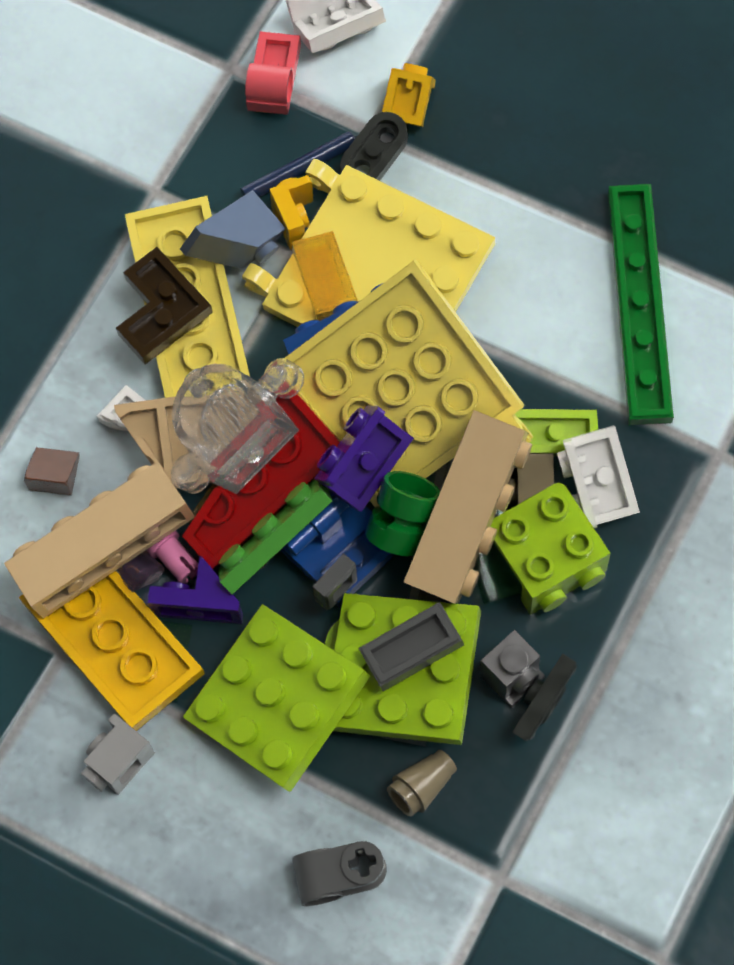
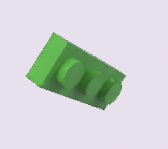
[218,480,332,594]

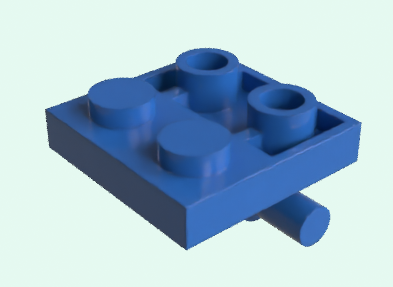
[280,492,395,607]

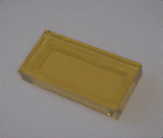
[292,231,358,321]

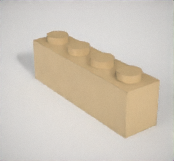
[404,410,532,604]
[4,461,195,619]

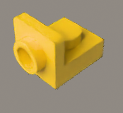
[382,63,436,127]
[269,175,313,251]

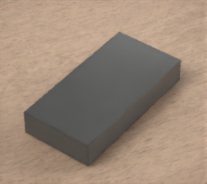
[359,602,464,691]

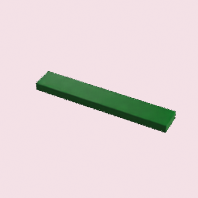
[608,184,674,425]

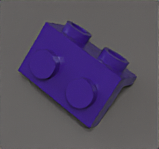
[314,405,414,512]

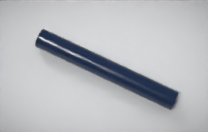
[240,131,355,197]

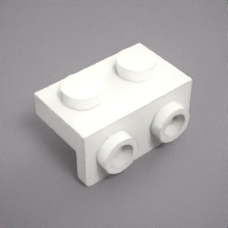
[286,0,386,54]
[557,425,640,528]

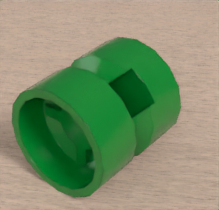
[365,471,440,556]

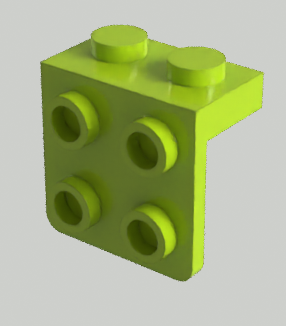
[490,483,611,615]

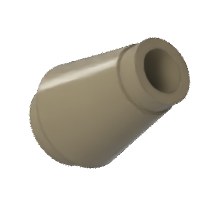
[387,750,457,817]

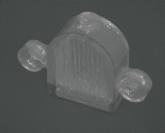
[171,358,304,494]

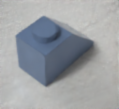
[180,190,286,269]

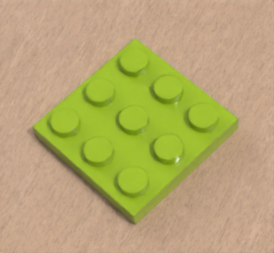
[333,593,481,745]
[183,604,371,792]

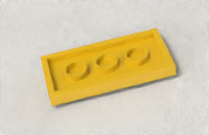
[19,571,205,731]

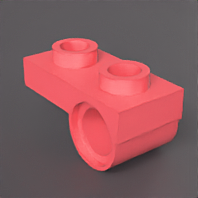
[245,31,301,115]

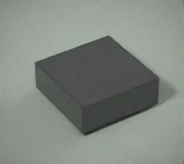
[312,553,357,610]

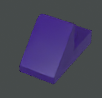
[147,556,243,624]

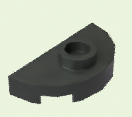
[512,653,577,741]

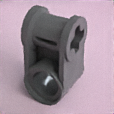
[292,841,387,906]

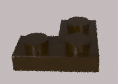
[116,247,213,365]

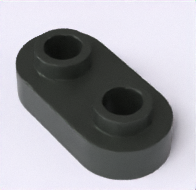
[340,112,408,181]

